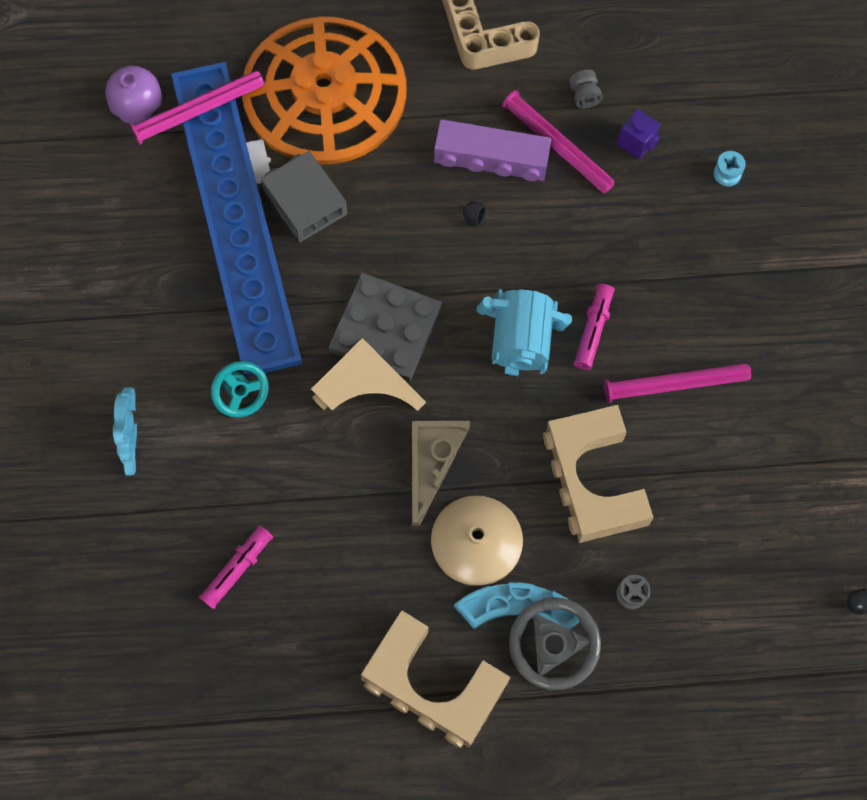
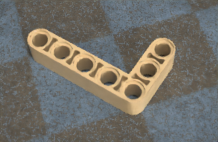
[442,0,540,69]

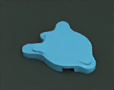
[113,387,137,476]

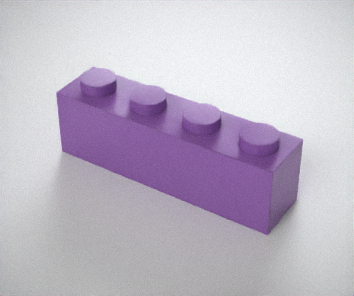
[434,119,552,181]

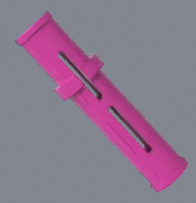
[573,284,615,370]
[199,525,274,610]

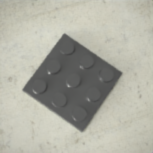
[328,273,443,382]

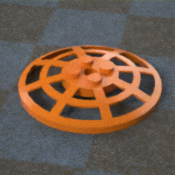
[242,17,406,165]

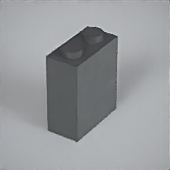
[261,151,347,243]

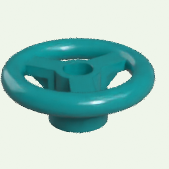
[211,361,269,418]

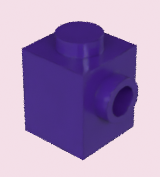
[617,109,661,160]

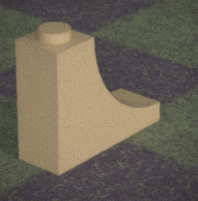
[311,338,426,411]

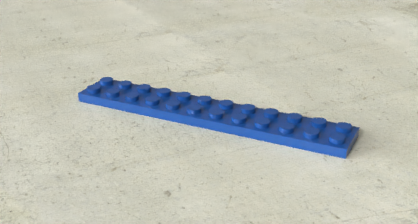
[171,62,302,378]

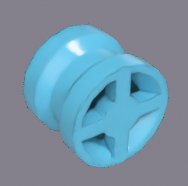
[713,151,746,186]

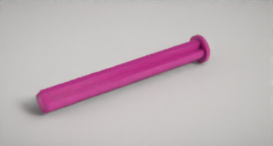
[130,71,264,145]
[502,90,615,193]
[604,364,751,403]

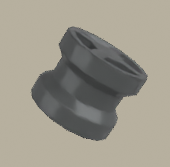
[616,574,651,610]

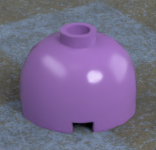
[105,66,163,124]

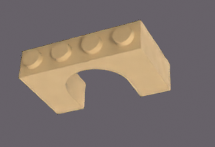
[543,405,653,543]
[361,611,510,748]

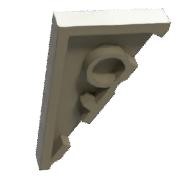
[412,421,470,526]

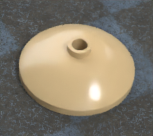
[431,496,523,586]

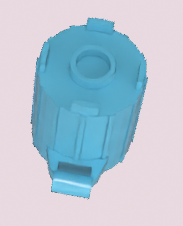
[477,289,572,376]

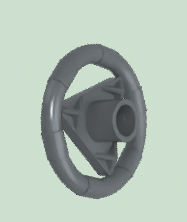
[509,597,601,690]

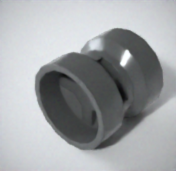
[569,70,603,108]

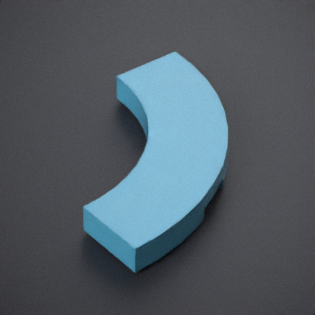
[454,583,579,630]

